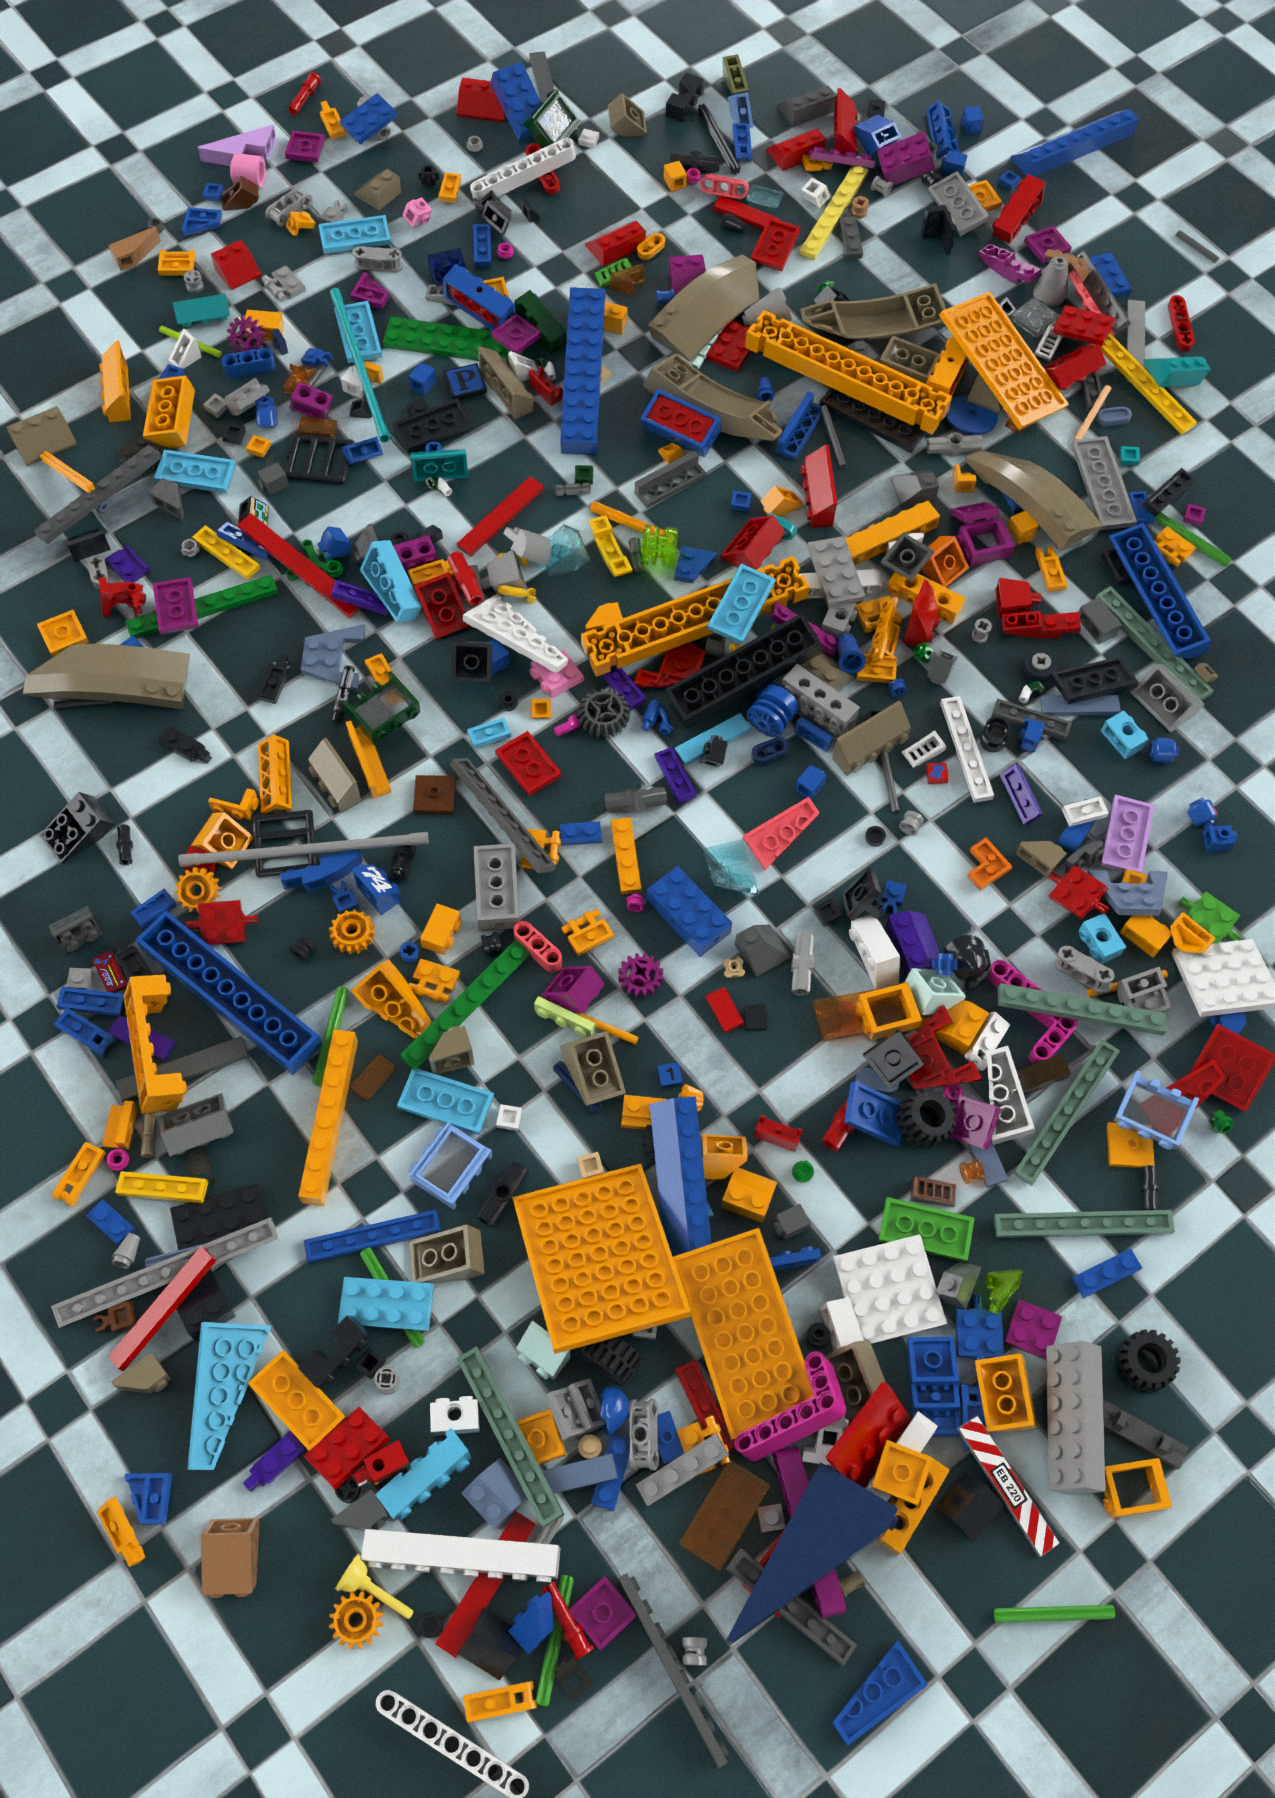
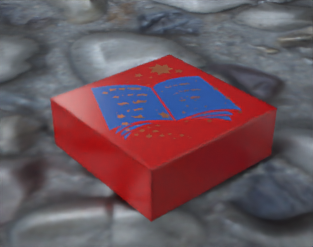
[926,763,949,784]

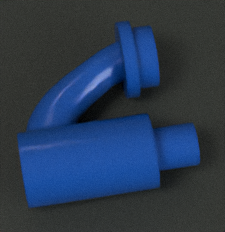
[641,700,674,735]

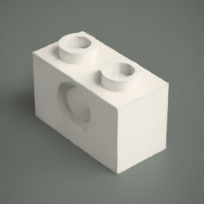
[430,1396,480,1436]

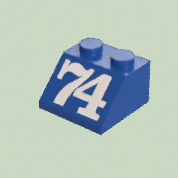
[352,864,401,916]

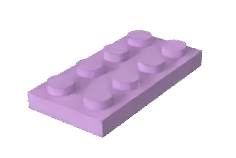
[1100,795,1155,873]

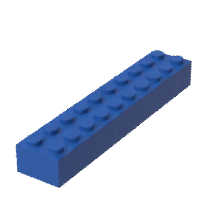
[560,287,605,455]
[135,911,322,1076]

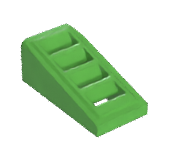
[595,258,633,287]

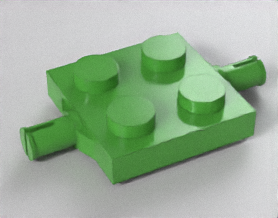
[1178,892,1242,944]

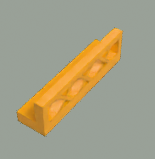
[346,721,392,799]
[258,734,292,815]

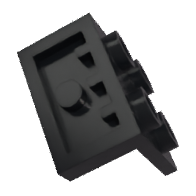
[920,205,957,255]

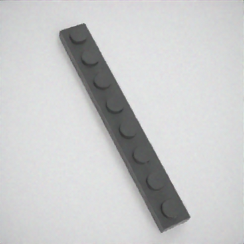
[34,445,162,544]
[450,758,556,873]
[618,1573,729,1768]

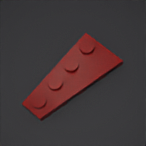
[1139,1059,1227,1137]

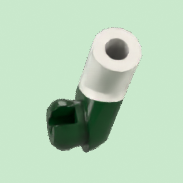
[535,358,556,381]
[426,477,452,496]
[1019,681,1045,703]

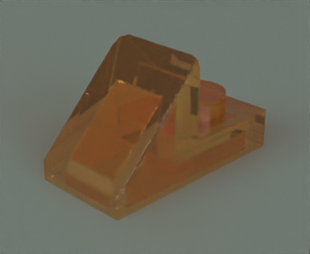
[610,264,645,295]
[283,364,316,394]

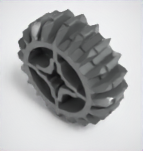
[578,688,630,738]

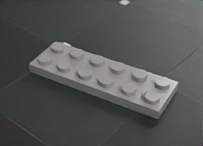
[1071,436,1137,531]

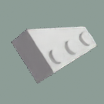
[849,914,900,990]

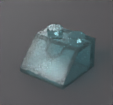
[546,524,590,577]

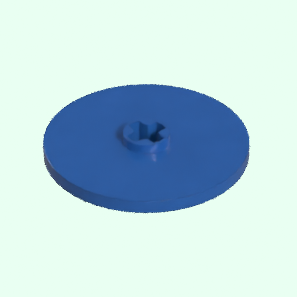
[945,395,998,435]

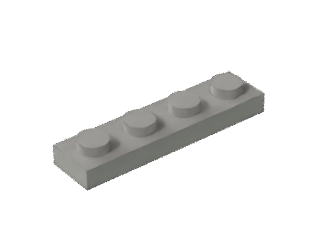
[636,1434,729,1506]

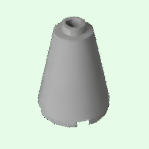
[1033,256,1068,306]
[741,288,792,327]

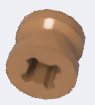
[851,196,869,219]

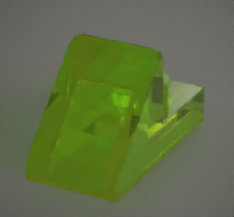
[985,1269,1023,1315]

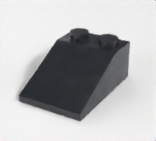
[166,1268,236,1341]

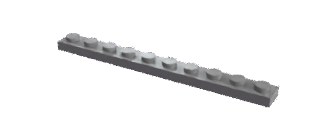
[51,1217,279,1328]

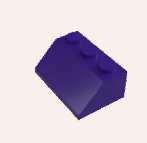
[886,910,940,979]

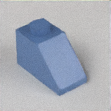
[728,92,753,128]

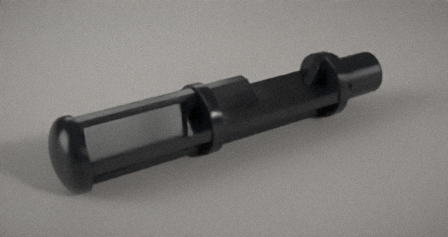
[332,665,355,723]

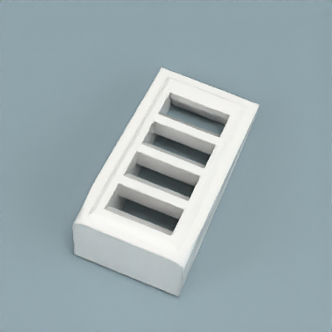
[1034,325,1063,362]
[902,731,946,768]

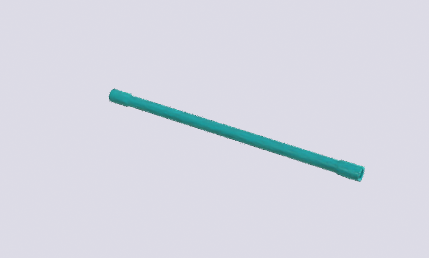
[330,288,390,443]

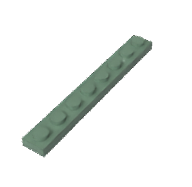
[1095,586,1214,701]
[998,983,1166,1036]
[1013,1039,1120,1186]
[993,1210,1175,1238]
[457,1346,565,1528]

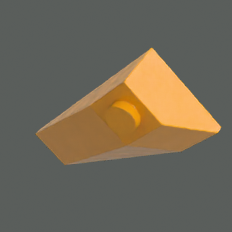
[351,960,432,1039]

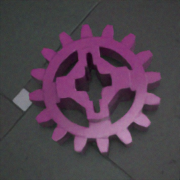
[227,315,266,352]
[618,953,663,998]

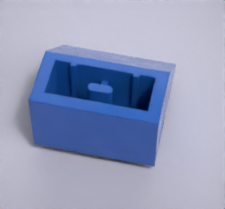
[853,115,902,156]

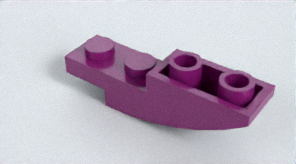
[978,244,1042,284]

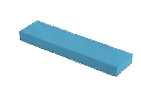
[674,713,751,766]

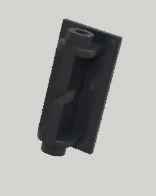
[388,845,417,881]

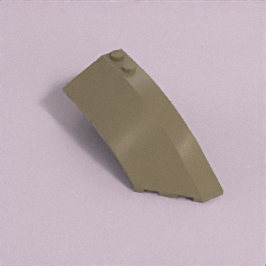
[648,255,760,362]
[800,283,946,339]
[643,353,782,441]
[965,450,1104,551]
[23,644,190,710]

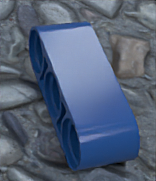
[221,348,276,379]
[1057,799,1096,853]

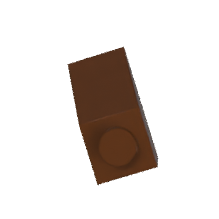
[222,176,259,211]

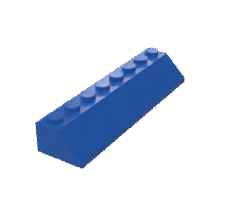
[1011,109,1139,177]
[1109,523,1211,659]
[649,1096,712,1257]

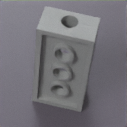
[782,664,860,739]
[474,844,520,931]

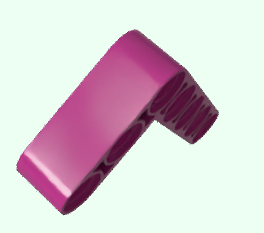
[987,960,1078,1065]
[734,1351,846,1462]

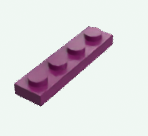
[808,147,875,168]
[770,602,838,657]

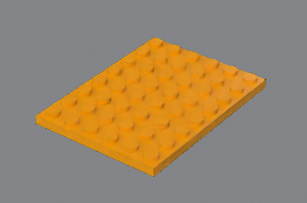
[512,1164,691,1354]

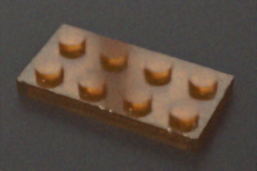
[813,987,905,1042]
[679,1460,771,1572]

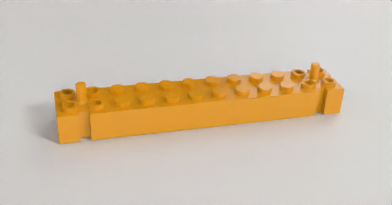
[745,310,952,435]
[581,556,810,677]

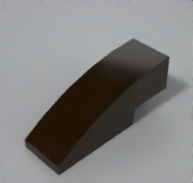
[1017,1054,1071,1095]

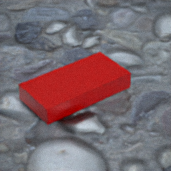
[706,987,744,1033]

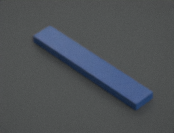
[304,1209,441,1264]

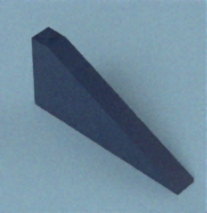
[725,1462,899,1646]

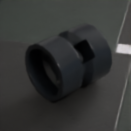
[980,717,1011,752]

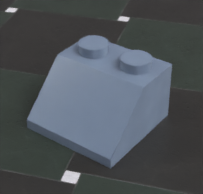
[461,1458,527,1529]

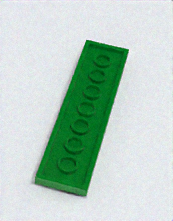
[383,316,525,365]

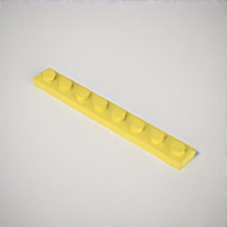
[799,165,869,260]

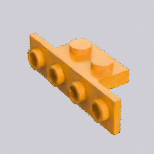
[867,596,901,666]

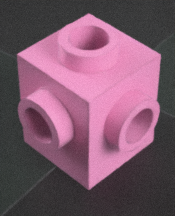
[402,197,432,228]

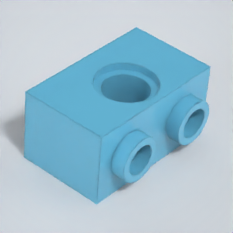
[1101,711,1148,759]
[1078,914,1126,964]

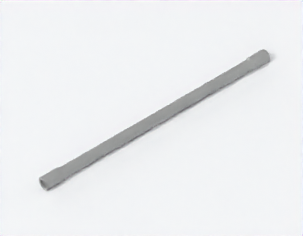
[178,832,429,867]

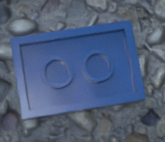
[339,93,398,145]
[1090,252,1132,297]
[844,1081,901,1146]

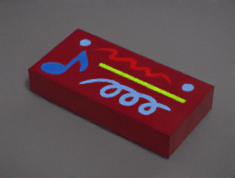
[92,950,128,993]

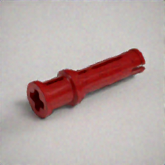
[288,72,322,115]
[541,1581,594,1660]

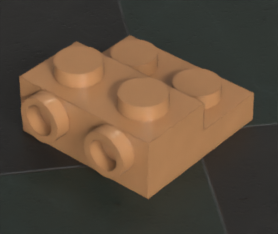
[1044,249,1091,282]

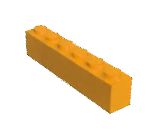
[846,501,940,566]

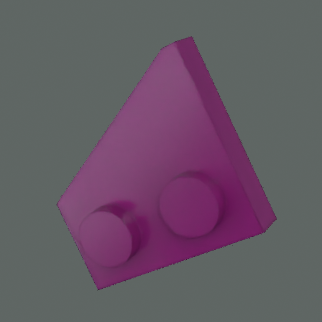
[350,272,390,310]

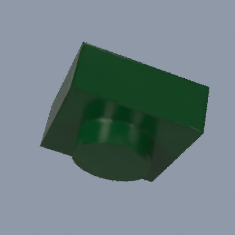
[575,465,593,485]

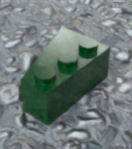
[515,290,567,355]

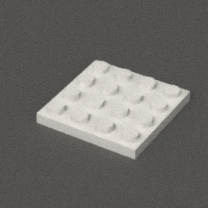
[1171,939,1275,1017]
[833,1234,947,1344]

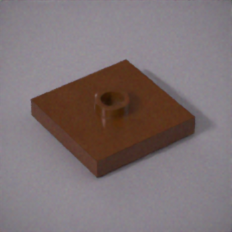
[413,775,456,814]

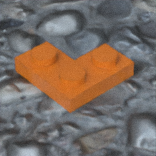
[967,837,1013,891]

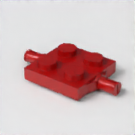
[1048,865,1109,920]
[185,899,258,945]

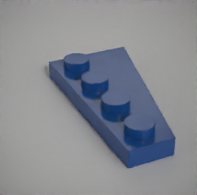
[832,1640,928,1746]

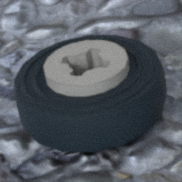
[1022,649,1058,682]

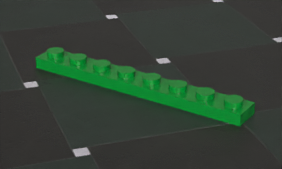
[125,574,279,639]
[399,940,530,1071]

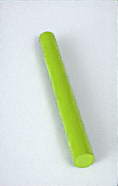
[159,326,222,358]

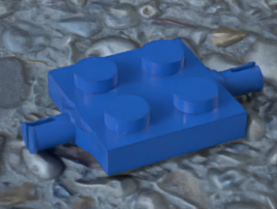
[955,1295,1004,1374]

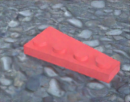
[1068,270,1115,336]
[742,797,820,871]

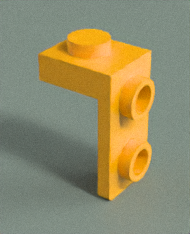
[208,788,259,820]

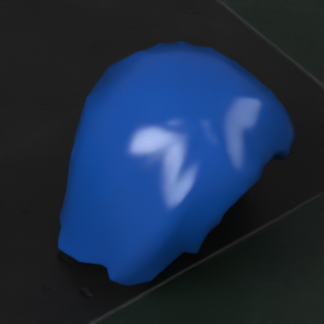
[599,1386,629,1436]

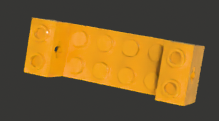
[124,975,187,1114]

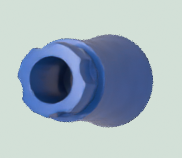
[837,633,866,674]

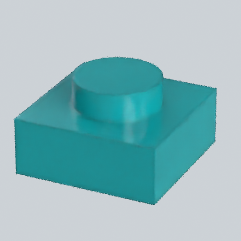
[1119,446,1140,466]

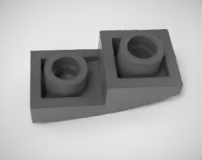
[1065,840,1103,874]

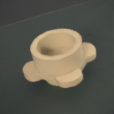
[723,957,745,978]

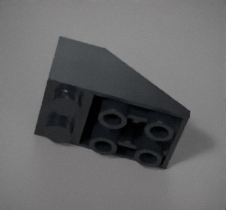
[40,792,115,864]

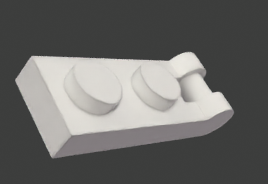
[964,1012,1010,1071]

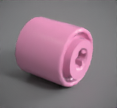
[230,153,266,188]

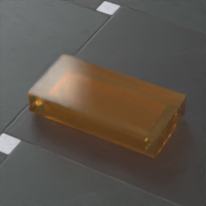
[298,416,338,438]
[351,1054,396,1101]

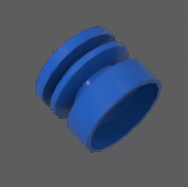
[747,685,799,737]

